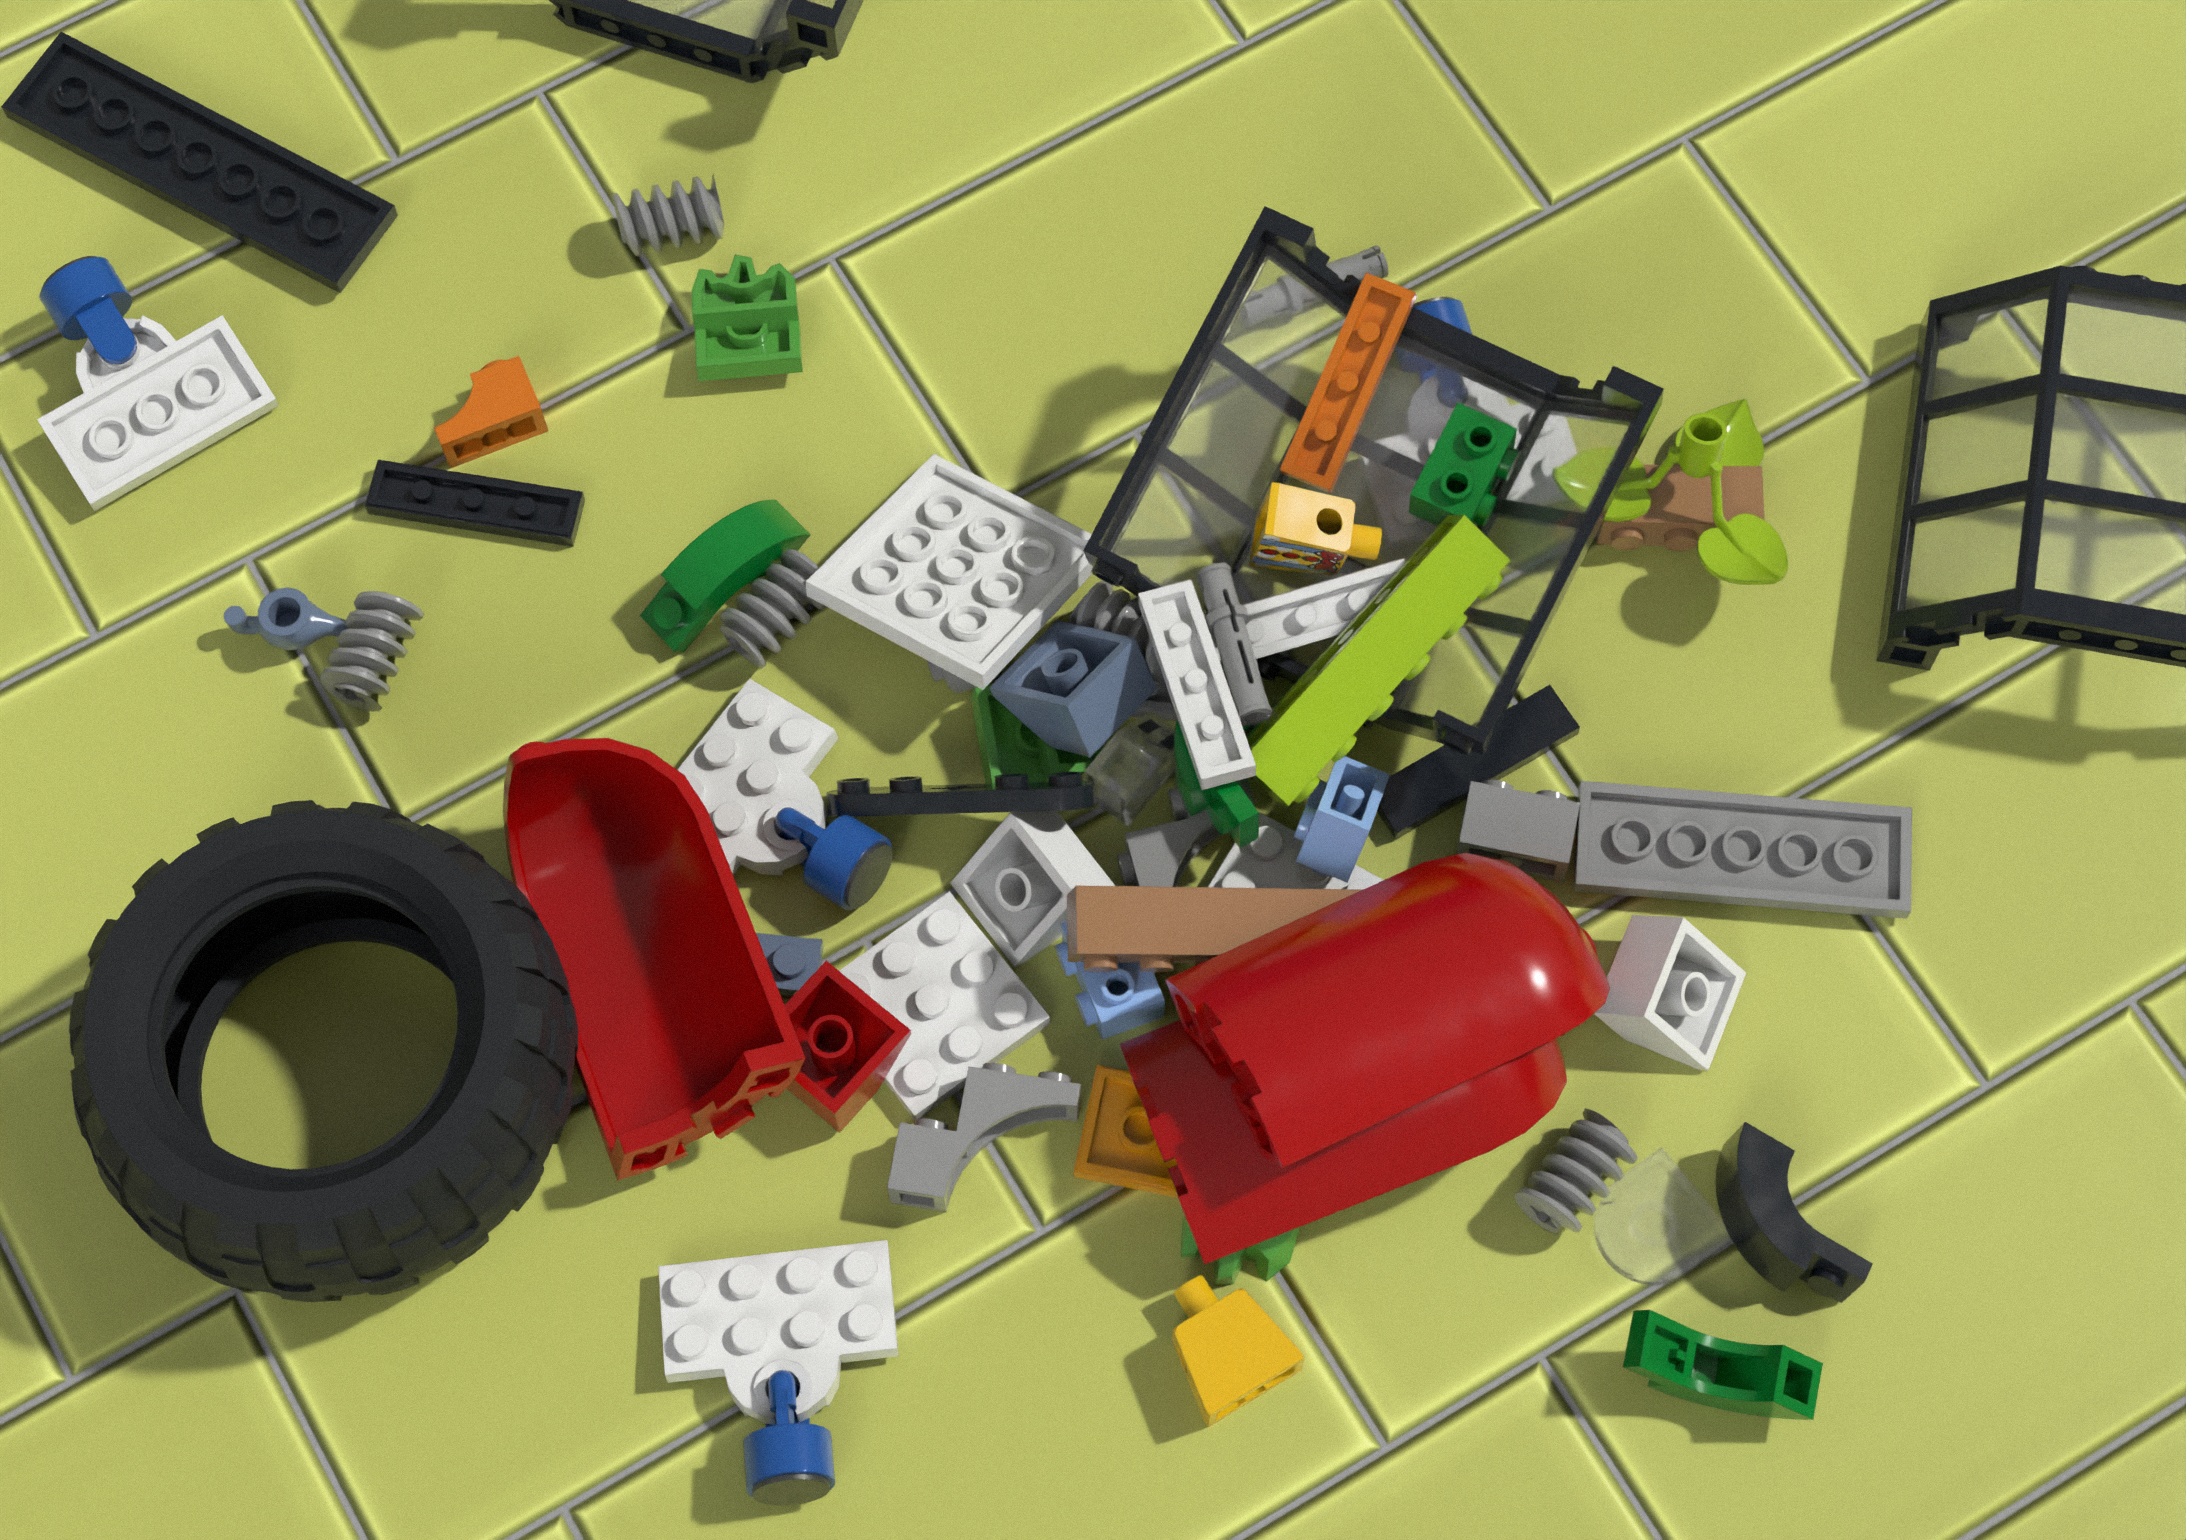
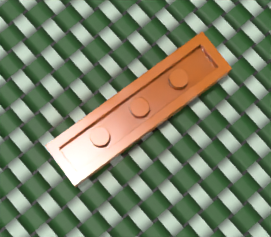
[1280,273,1417,494]

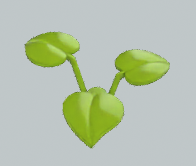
[1556,399,1788,585]

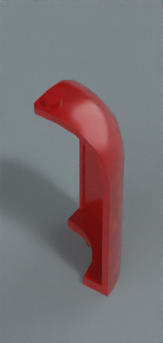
[503,738,806,1181]
[1165,853,1610,1168]
[1120,1020,1567,1264]

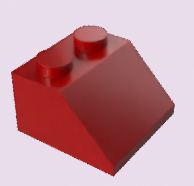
[785,961,911,1133]

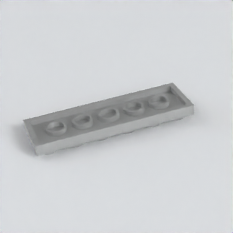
[1574,781,1912,919]

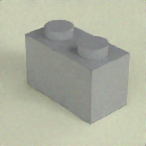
[1456,779,1580,882]

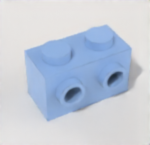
[1294,756,1390,883]
[1055,921,1165,1040]

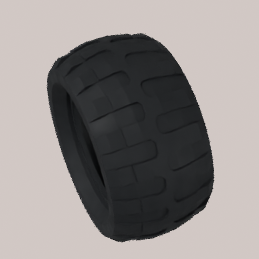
[69,800,578,1302]

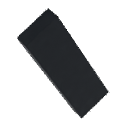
[365,459,585,547]
[1377,684,1580,839]

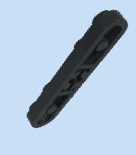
[826,772,1094,816]

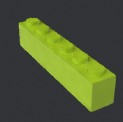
[1246,515,1511,806]

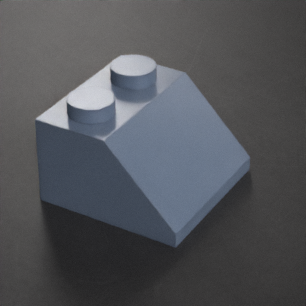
[990,621,1157,757]

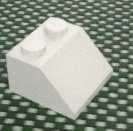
[950,811,1115,967]
[1594,915,1746,1071]

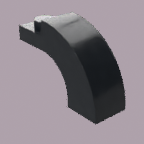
[1716,1122,1873,1303]

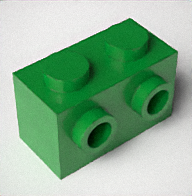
[1409,402,1521,527]

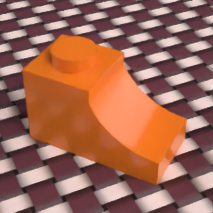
[434,356,548,469]

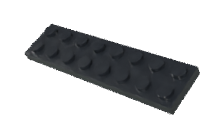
[1,32,398,293]

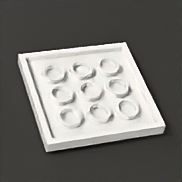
[806,454,1093,690]

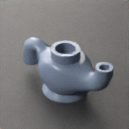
[224,587,348,650]

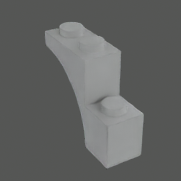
[1117,778,1254,887]
[887,1063,1081,1212]

